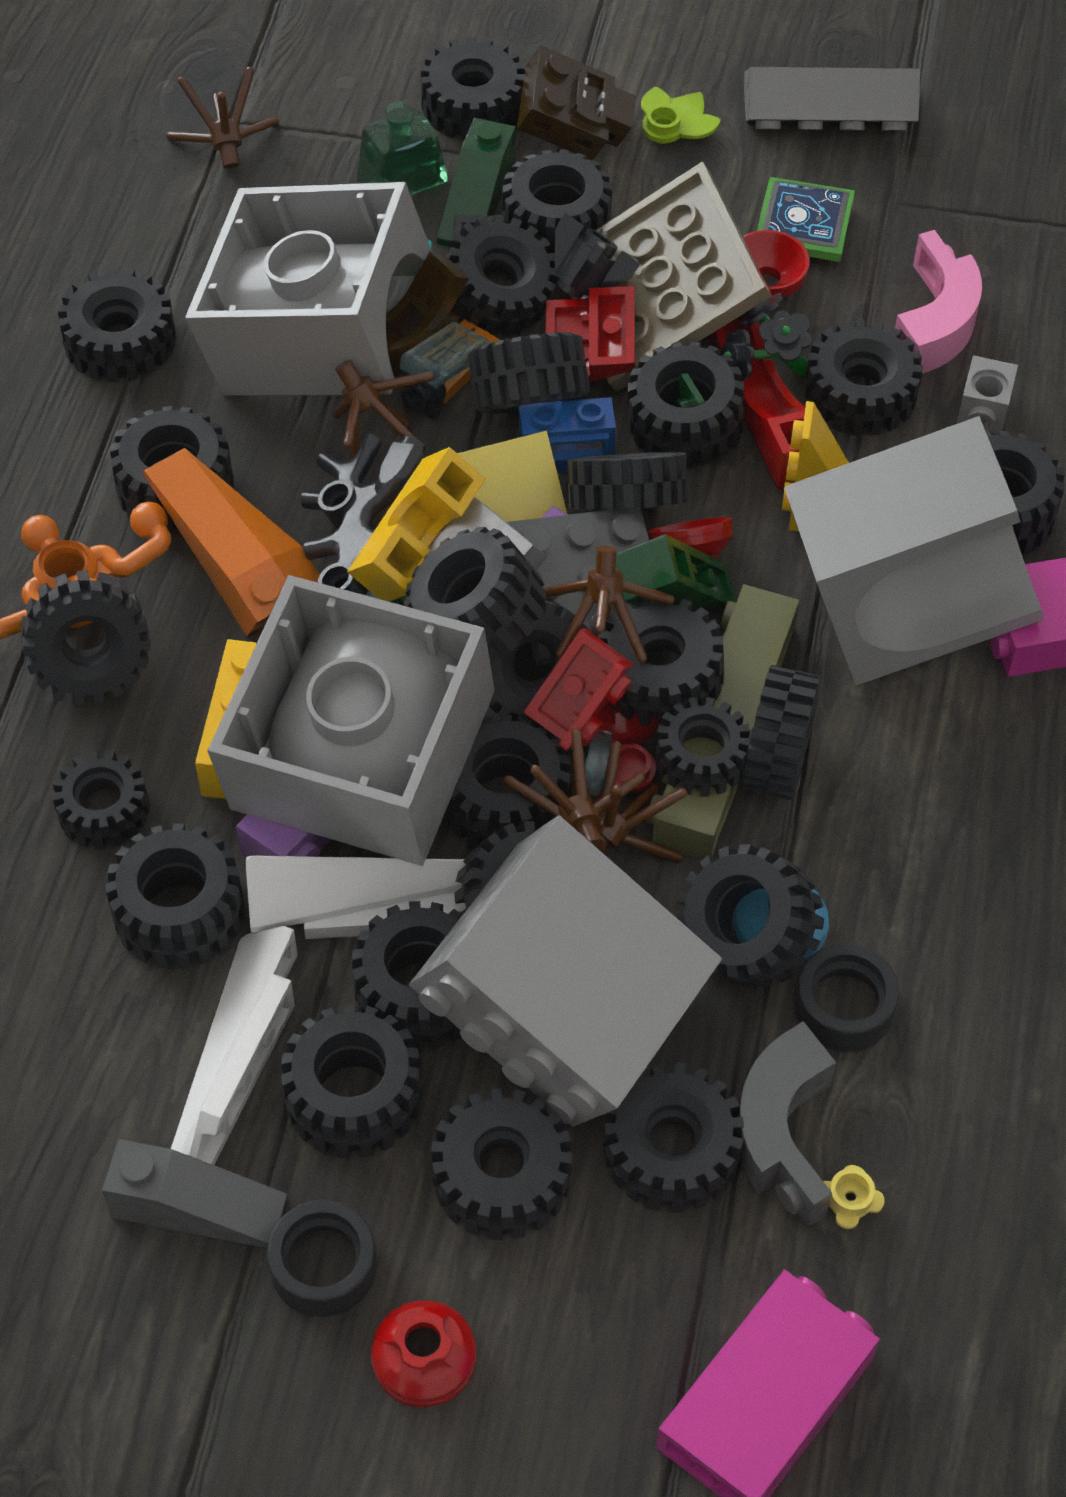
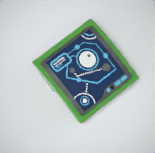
[757,177,855,262]

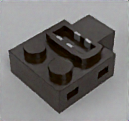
[517,45,636,160]

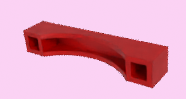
[707,317,806,490]

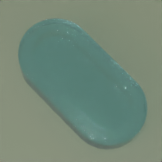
[585,730,614,797]

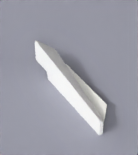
[171,926,298,1165]

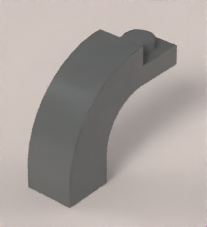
[738,1022,836,1227]

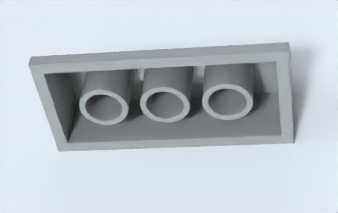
[744,67,921,131]

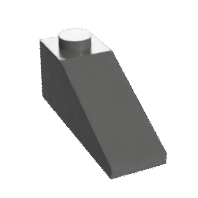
[102,1139,288,1248]

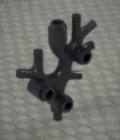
[301,434,446,596]

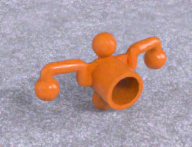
[0,502,171,639]

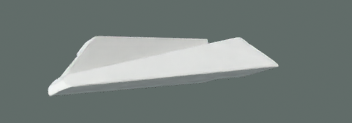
[246,856,466,939]

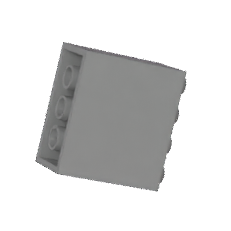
[409,815,722,1127]

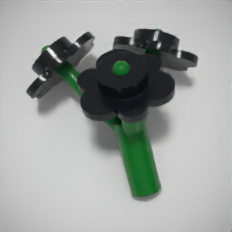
[720,293,812,380]

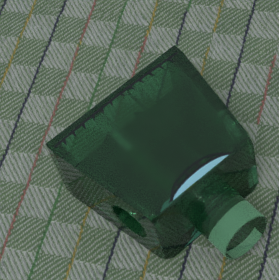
[357,101,448,195]

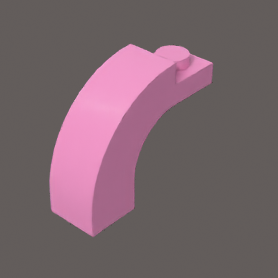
[895,230,982,373]

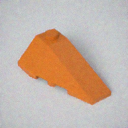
[143,448,320,636]

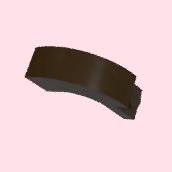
[386,251,469,378]

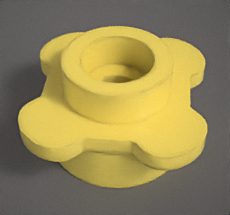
[823,1165,884,1229]

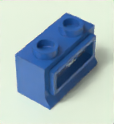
[519,398,616,474]

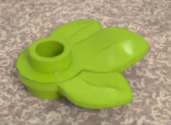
[641,87,721,144]

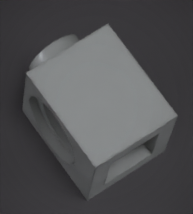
[957,355,1018,435]

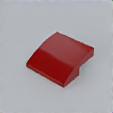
[546,286,635,382]

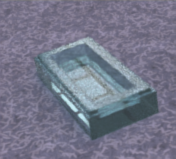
[399,322,490,388]

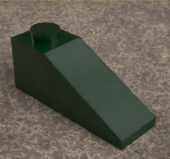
[437,118,515,247]
[616,534,737,612]

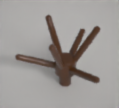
[166,67,279,169]
[333,360,434,460]
[543,546,675,663]
[504,729,646,849]
[574,740,687,862]

